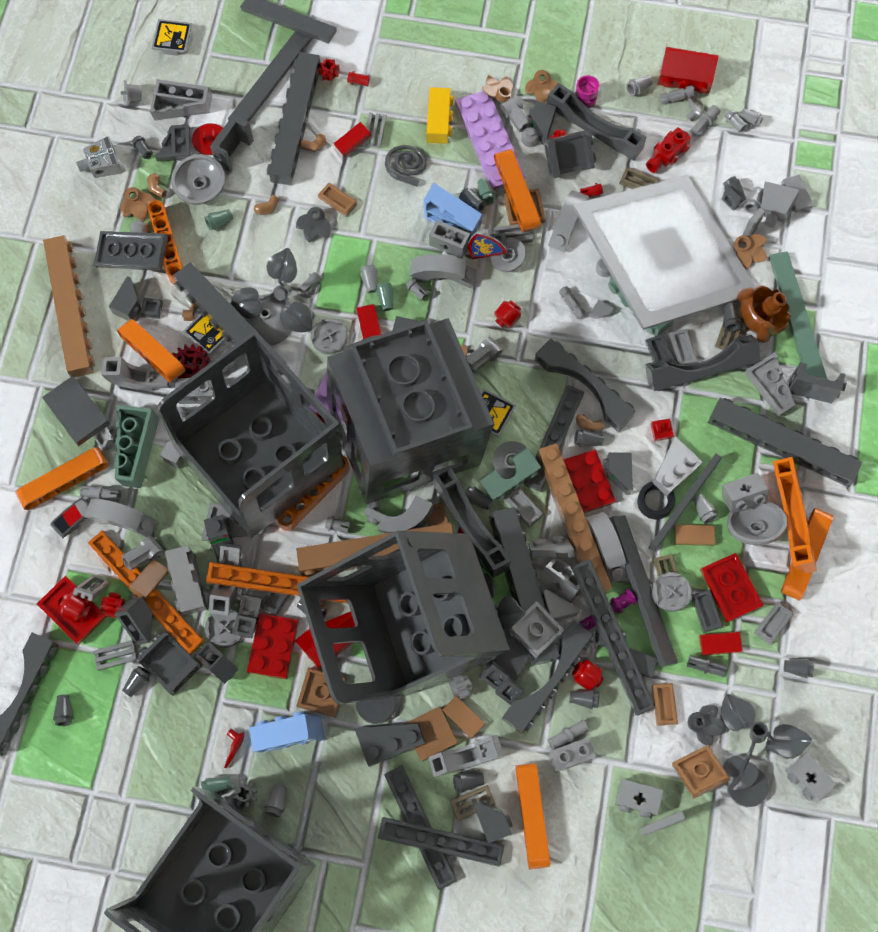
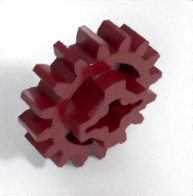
[172,344,211,378]

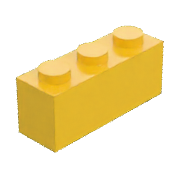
[426,87,454,144]

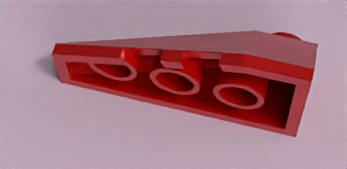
[295,611,355,671]

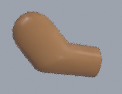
[300,134,326,151]
[147,173,167,198]
[254,195,279,215]
[576,414,604,431]

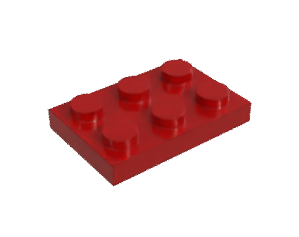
[563,449,616,513]
[700,553,764,623]
[36,576,107,645]
[247,613,299,680]

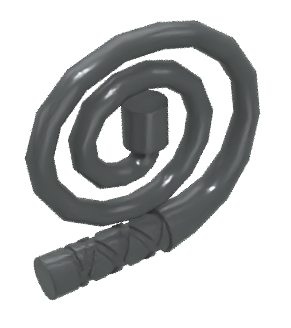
[385,145,427,187]

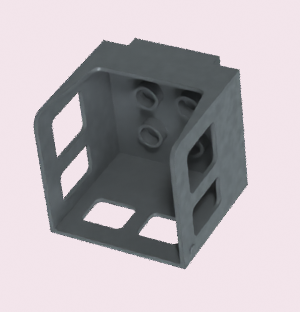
[327,318,494,504]
[157,330,343,538]
[296,531,510,704]
[104,787,316,932]

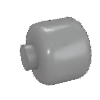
[521,127,539,147]
[130,220,149,233]
[596,258,611,277]

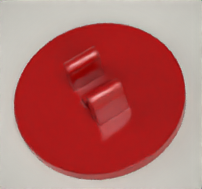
[192,123,223,155]

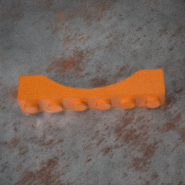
[773,457,817,575]

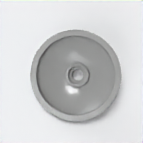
[171,154,225,205]
[243,294,292,346]
[727,501,787,545]

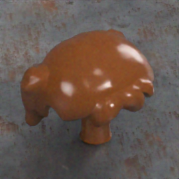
[737,285,791,343]

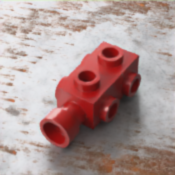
[646,127,691,173]

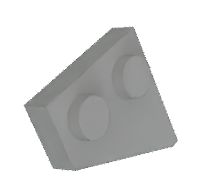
[528,535,575,557]

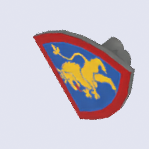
[468,229,508,259]

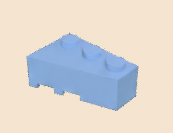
[424,183,482,238]
[249,711,325,753]

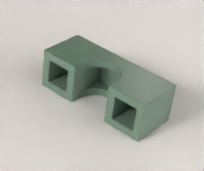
[479,448,541,501]

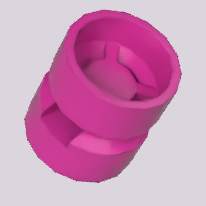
[575,75,600,108]

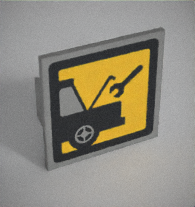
[152,19,192,56]
[183,314,225,355]
[481,388,516,437]

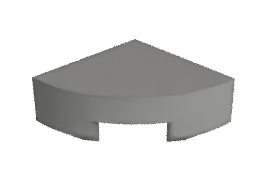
[589,300,615,319]

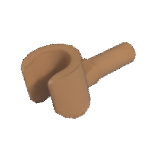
[182,303,196,321]

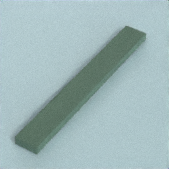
[769,251,828,380]

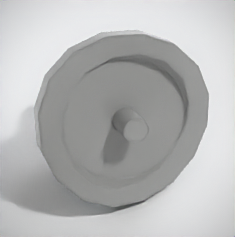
[121,80,142,105]

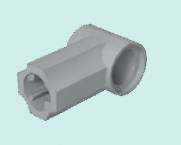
[500,96,532,132]
[466,337,503,373]
[122,535,164,571]

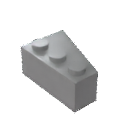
[150,79,213,121]
[165,545,207,616]

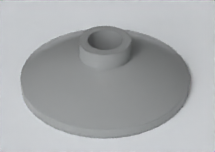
[490,238,526,272]
[493,441,526,478]

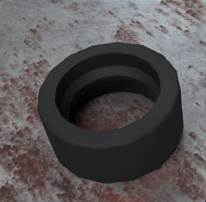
[637,481,676,520]

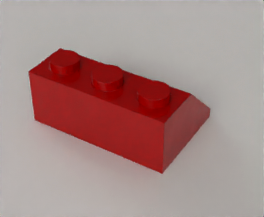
[658,47,719,93]

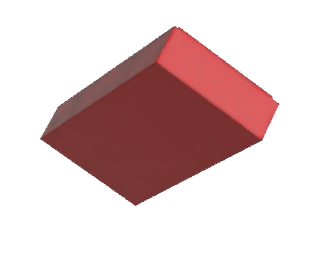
[333,122,372,158]
[356,304,381,339]
[699,632,743,656]

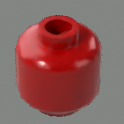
[494,300,521,328]
[59,592,91,621]
[572,660,604,690]

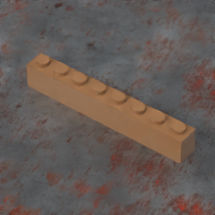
[43,235,95,378]
[537,443,612,594]
[296,523,453,577]

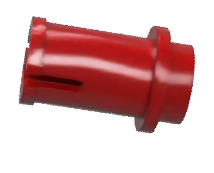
[347,71,370,87]
[580,183,603,198]

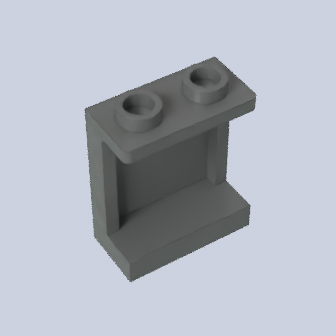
[210,114,254,172]
[543,130,596,178]
[789,362,847,404]
[136,631,201,696]

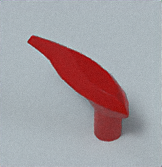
[224,728,244,768]

